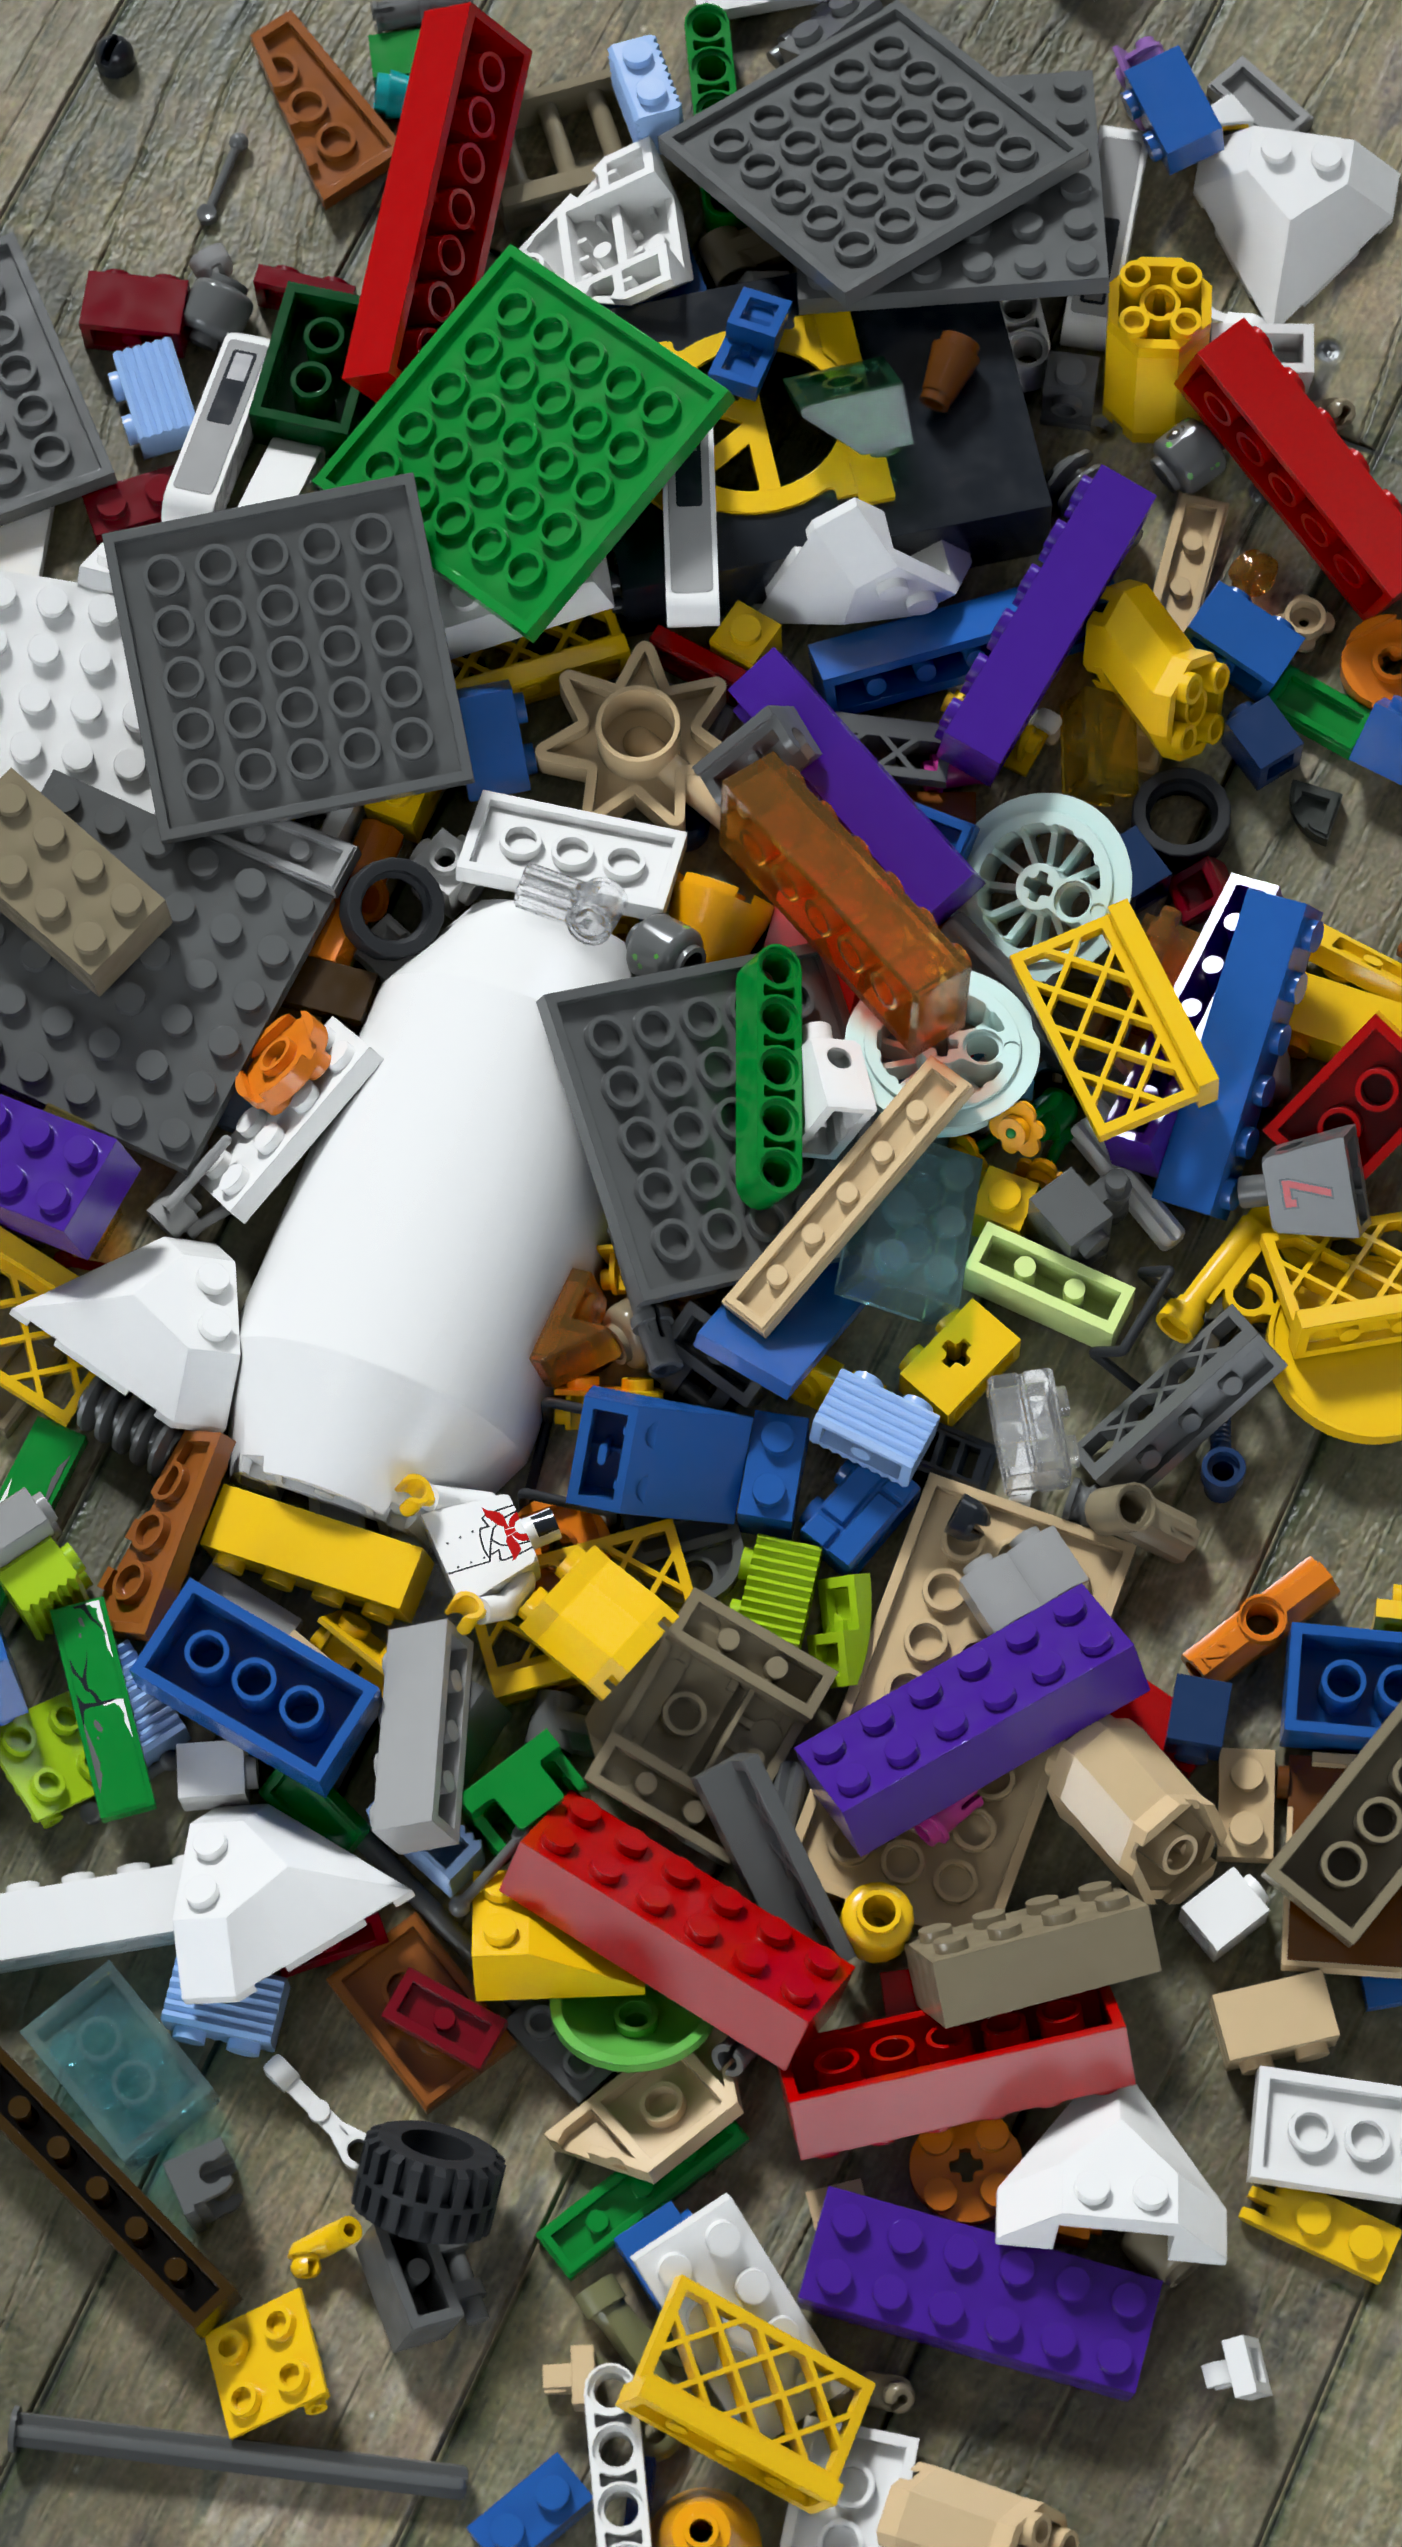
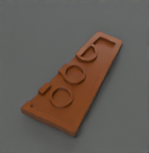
[250,9,396,211]
[97,1430,236,1642]

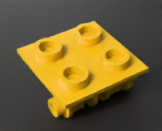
[205,2287,331,2440]

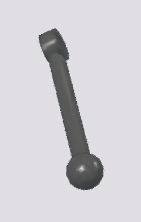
[197,132,249,226]
[80,1750,177,1825]
[449,1826,533,1917]

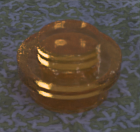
[1228,549,1279,598]

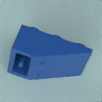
[566,1385,754,1524]

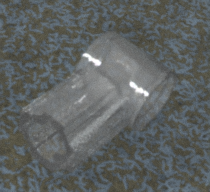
[513,861,628,946]

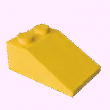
[472,1870,646,2001]

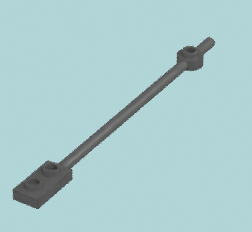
[357,1831,617,2106]

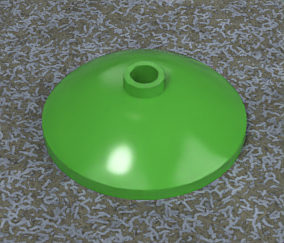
[550,1983,714,2072]

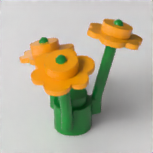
[945,1087,1078,1191]

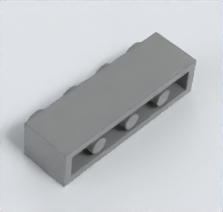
[369,1619,474,1855]

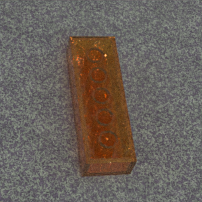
[719,751,972,1058]

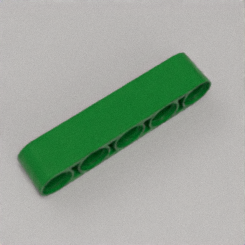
[684,3,748,233]
[736,944,802,1210]

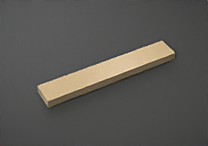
[1106,492,1229,781]
[722,1055,975,1339]

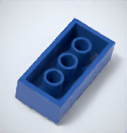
[129,1578,383,1798]
[1279,1622,1402,1754]

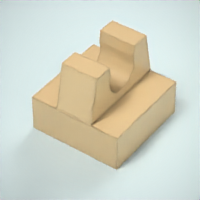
[542,2345,597,2412]

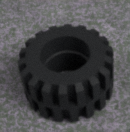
[351,2120,506,2245]

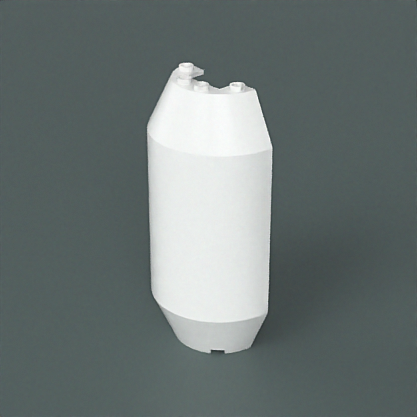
[228,896,637,1555]

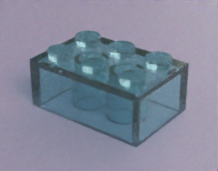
[834,1142,983,1326]
[19,1960,221,2174]

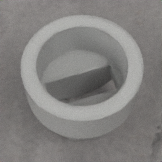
[188,243,233,279]

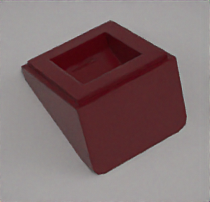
[1169,856,1230,928]

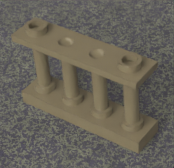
[499,54,694,233]

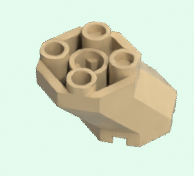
[1045,1714,1227,1905]
[876,2462,1079,2547]

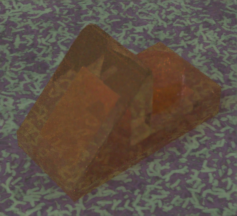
[529,1268,622,1389]

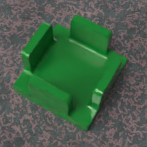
[461,1728,591,1867]

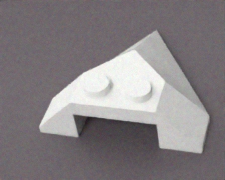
[1193,126,1400,324]
[519,136,694,306]
[752,497,972,625]
[9,1236,241,1433]
[172,1804,415,2005]
[995,2085,1227,2265]

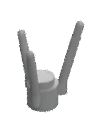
[146,1135,282,1240]

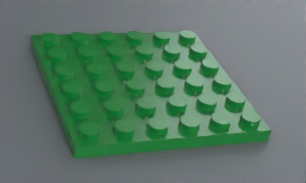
[312,244,735,643]

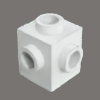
[410,827,485,920]

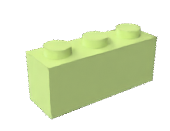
[963,1221,1136,1347]

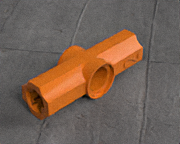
[308,819,404,966]
[1181,1556,1340,1682]

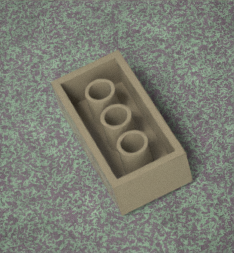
[0,767,173,997]
[1260,1700,1402,1948]
[904,1881,1162,2029]

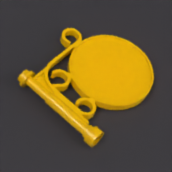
[1156,1206,1402,1445]

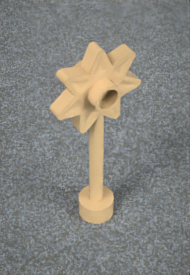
[535,641,958,989]

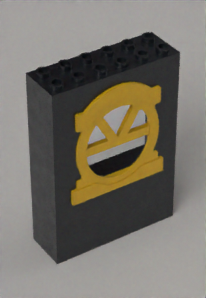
[606,272,1052,637]

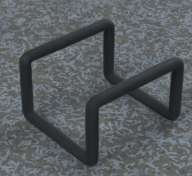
[1089,1265,1238,1407]
[518,1397,621,1534]

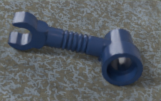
[1200,1417,1246,1503]

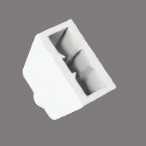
[802,1021,877,1160]

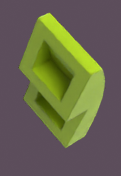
[807,1573,872,1689]

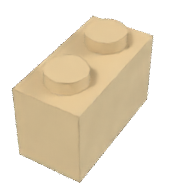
[1209,1969,1340,2076]

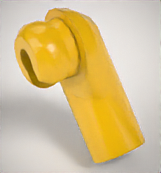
[287,2216,362,2279]

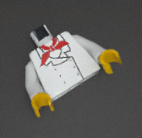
[394,1474,562,1635]

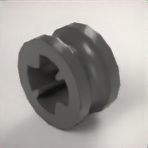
[1061,1477,1101,1528]

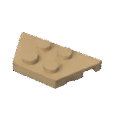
[544,2027,744,2184]

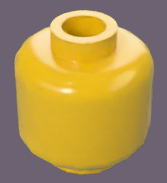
[840,1882,914,1963]

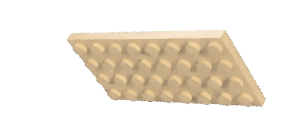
[795,1472,1137,1930]

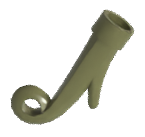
[574,2273,683,2462]

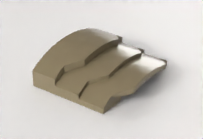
[583,1587,838,1867]

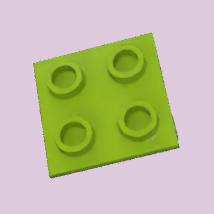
[0,1691,95,1829]

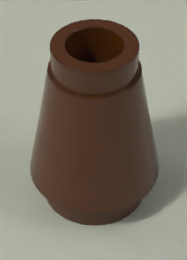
[919,330,980,412]

